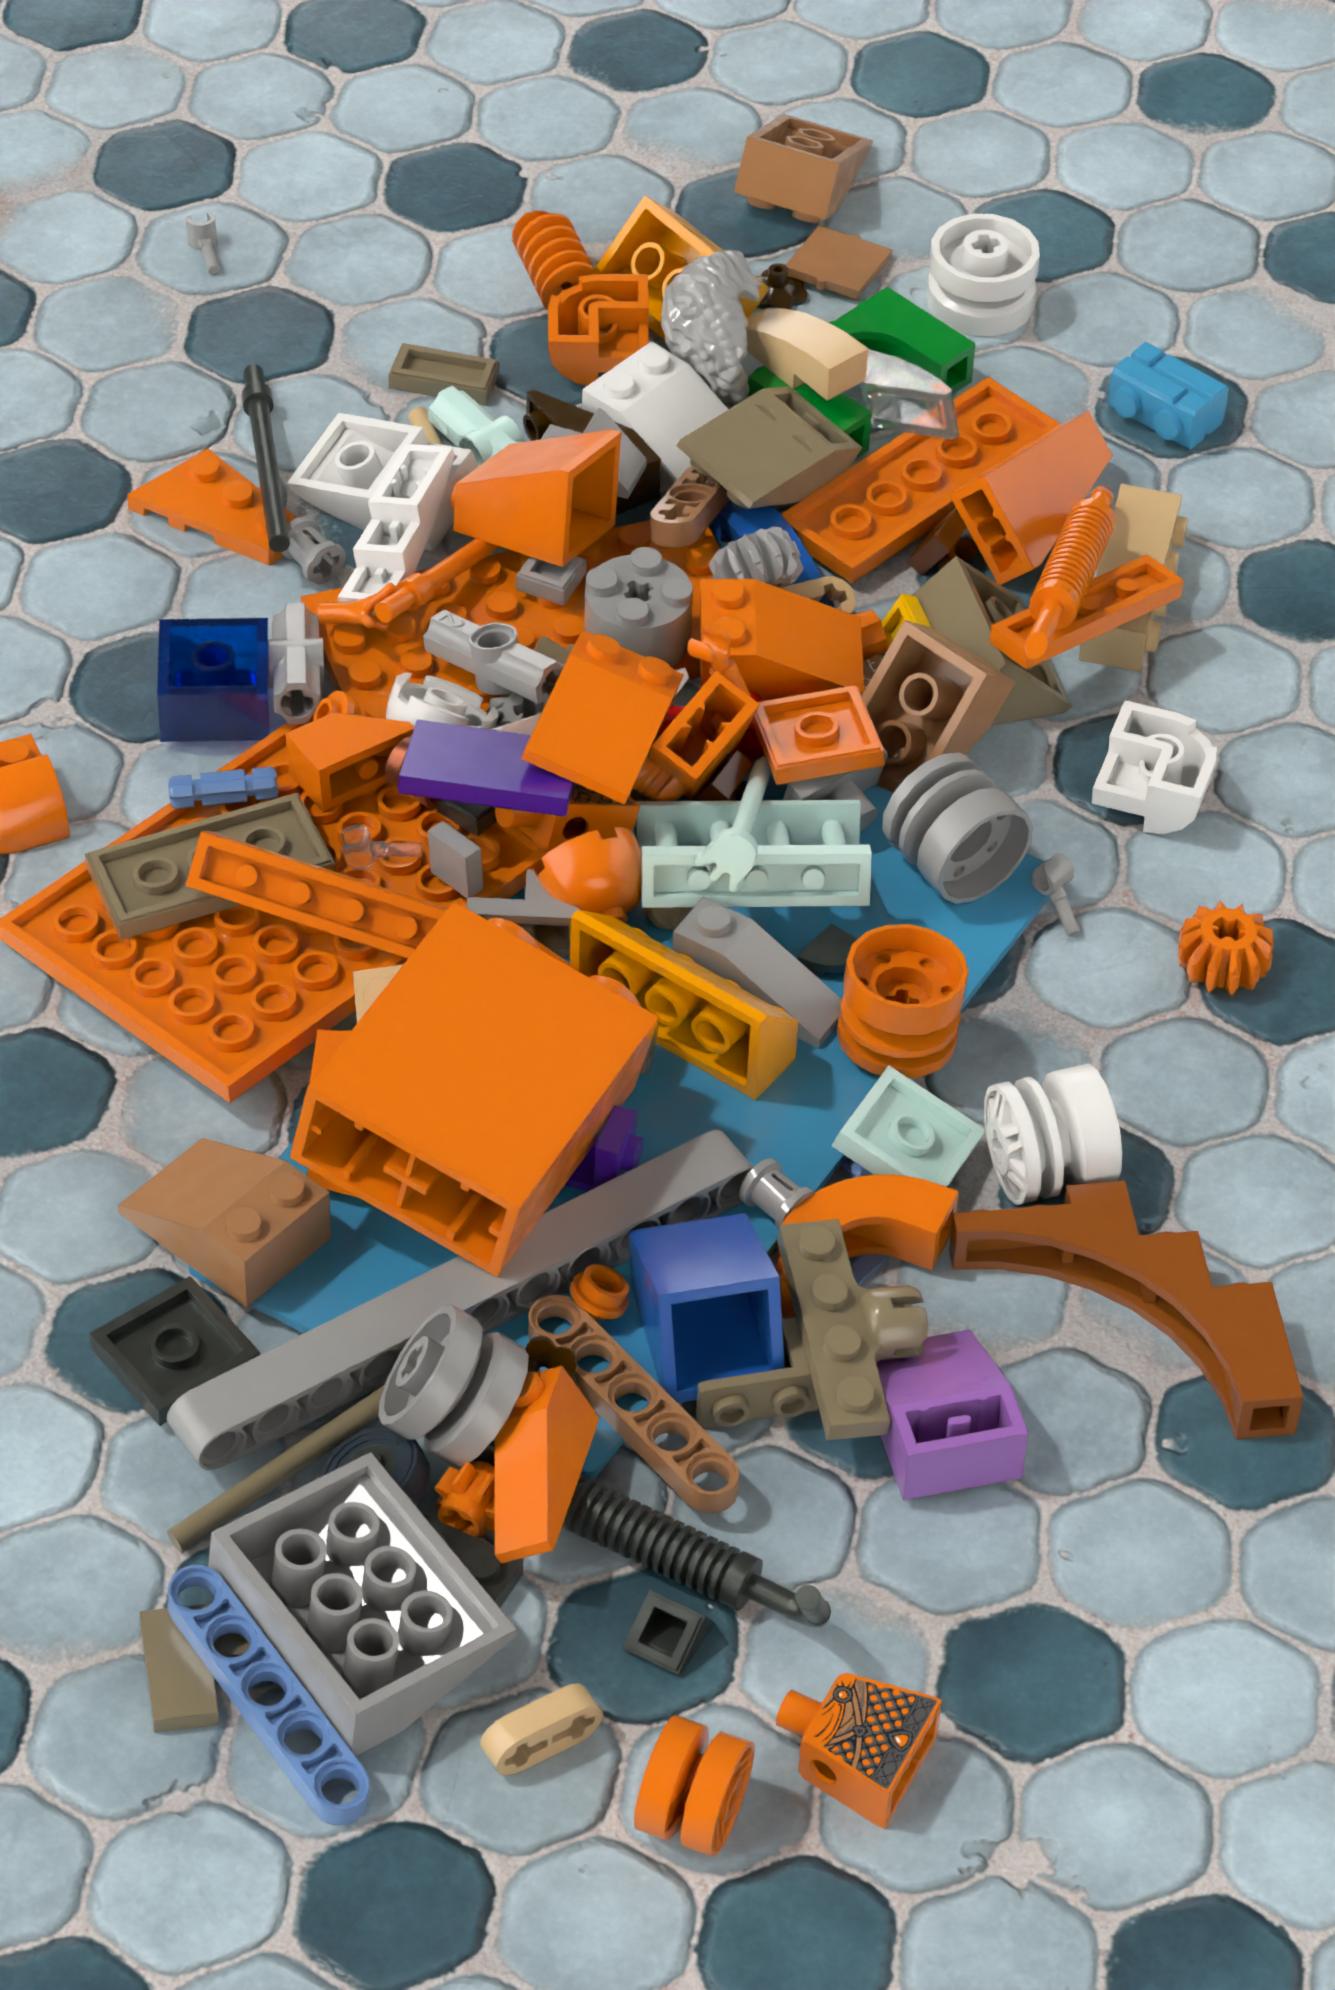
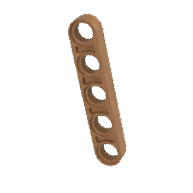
[528,1295,739,1514]

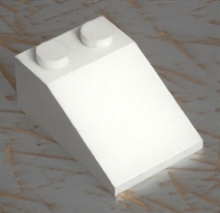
[582,341,728,490]

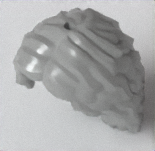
[661,250,761,407]

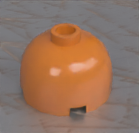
[532,827,642,923]

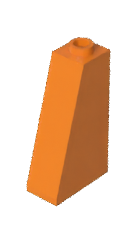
[949,410,1113,585]

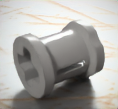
[281,516,346,585]
[739,1158,815,1230]

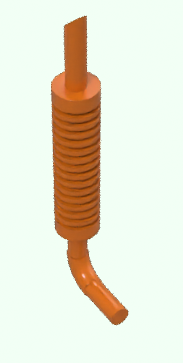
[1025,486,1116,660]

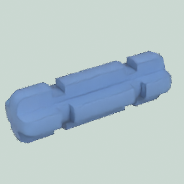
[168,766,278,809]

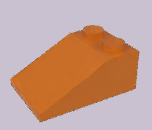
[700,579,864,701]
[521,630,684,804]

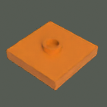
[751,685,885,785]

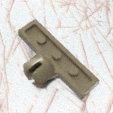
[777,1219,928,1440]

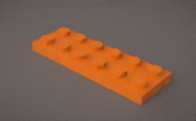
[781,377,1061,584]

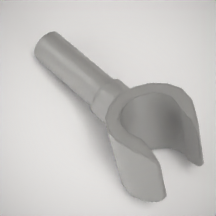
[186,212,221,275]
[1031,854,1080,936]

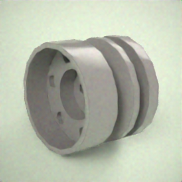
[882,752,1033,904]

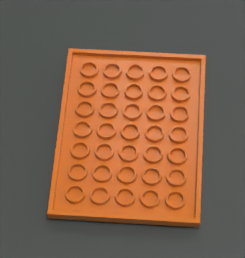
[0,698,547,1103]

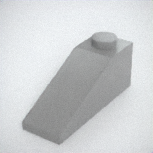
[672,896,842,1048]

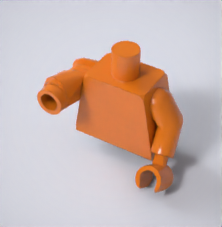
[632,625,760,801]

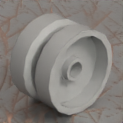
[378,1304,529,1467]

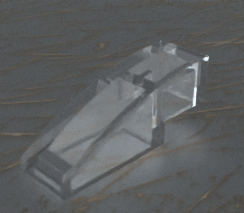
[843,349,960,440]

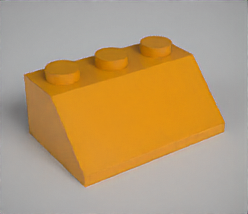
[594,196,770,340]

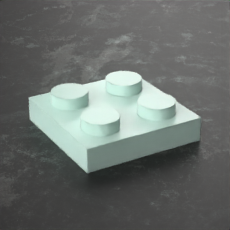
[831,1065,985,1187]

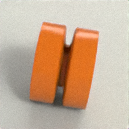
[634,1715,755,1857]

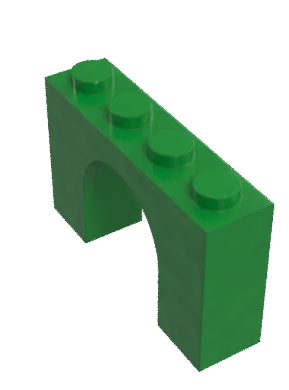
[747,287,976,460]

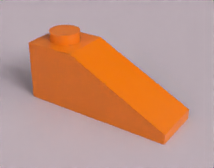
[495,1366,600,1563]

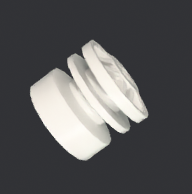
[984,1063,1123,1205]

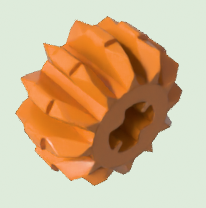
[1177,900,1274,996]

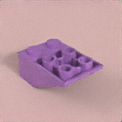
[876,1329,1028,1500]

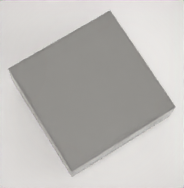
[516,556,587,606]
[428,821,483,899]

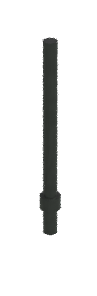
[241,364,290,553]

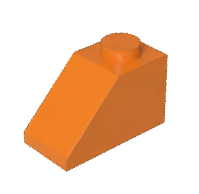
[285,712,414,812]

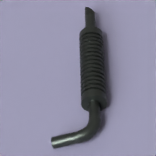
[470,1447,831,1628]

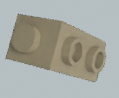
[696,1317,818,1428]

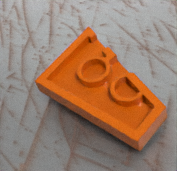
[127,448,308,565]

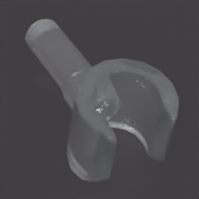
[341,825,422,870]

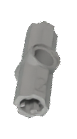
[269,603,324,724]
[423,610,565,706]

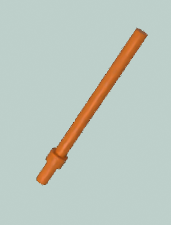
[374,538,500,623]

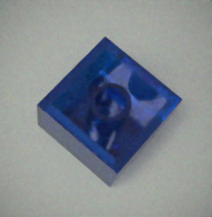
[157,618,270,742]

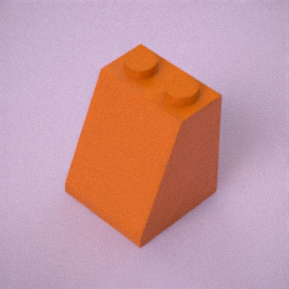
[451,429,622,567]

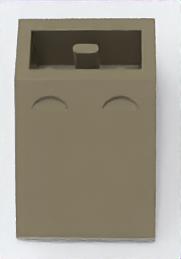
[677,386,862,509]

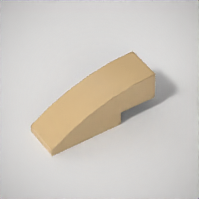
[746,308,868,400]

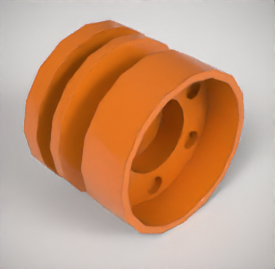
[836,924,969,1078]

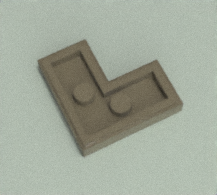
[139,1603,250,1732]

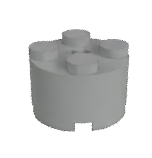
[584,547,693,668]

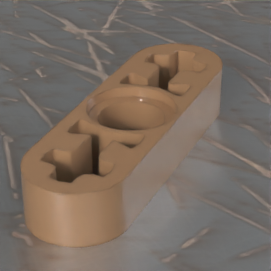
[650,466,730,547]

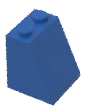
[628,1213,785,1403]

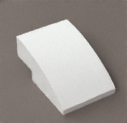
[287,413,479,551]

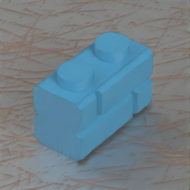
[1107,341,1229,450]

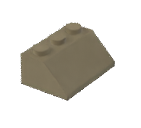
[911,556,1072,726]

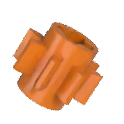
[434,1461,495,1538]

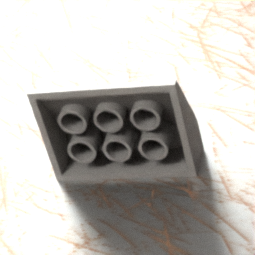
[208,1452,517,1756]

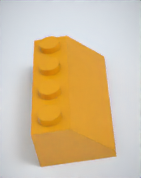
[570,910,798,1100]

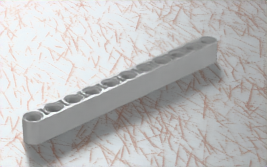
[167,1130,754,1470]

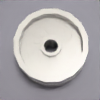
[927,214,1040,337]

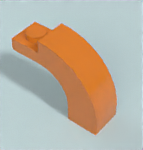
[775,1174,959,1319]

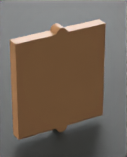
[786,225,893,300]

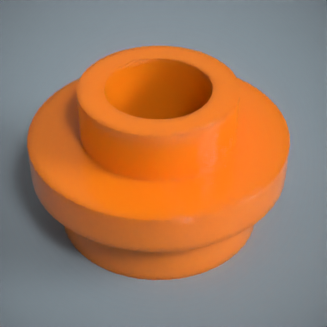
[570,1264,629,1320]

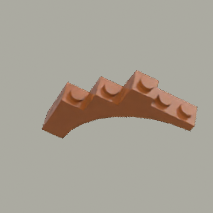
[949,1181,1303,1439]

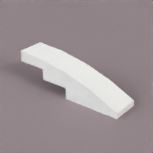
[338,444,454,616]

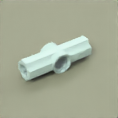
[428,386,525,466]

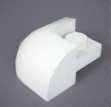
[1092,700,1217,834]

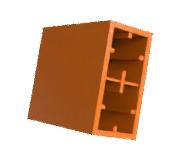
[289,901,659,1278]

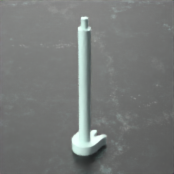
[695,757,771,892]

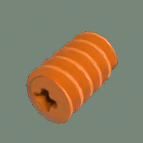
[512,210,597,310]

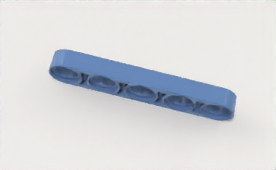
[167,1565,369,1825]

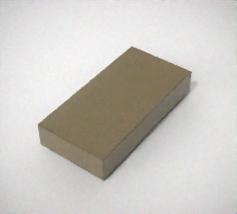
[388,343,499,406]

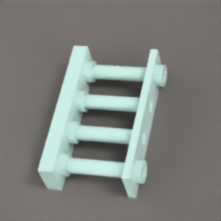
[636,800,872,908]

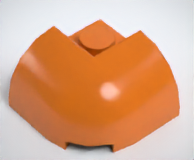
[548,274,649,386]
[0,733,70,855]

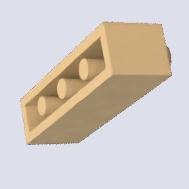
[1078,484,1188,672]

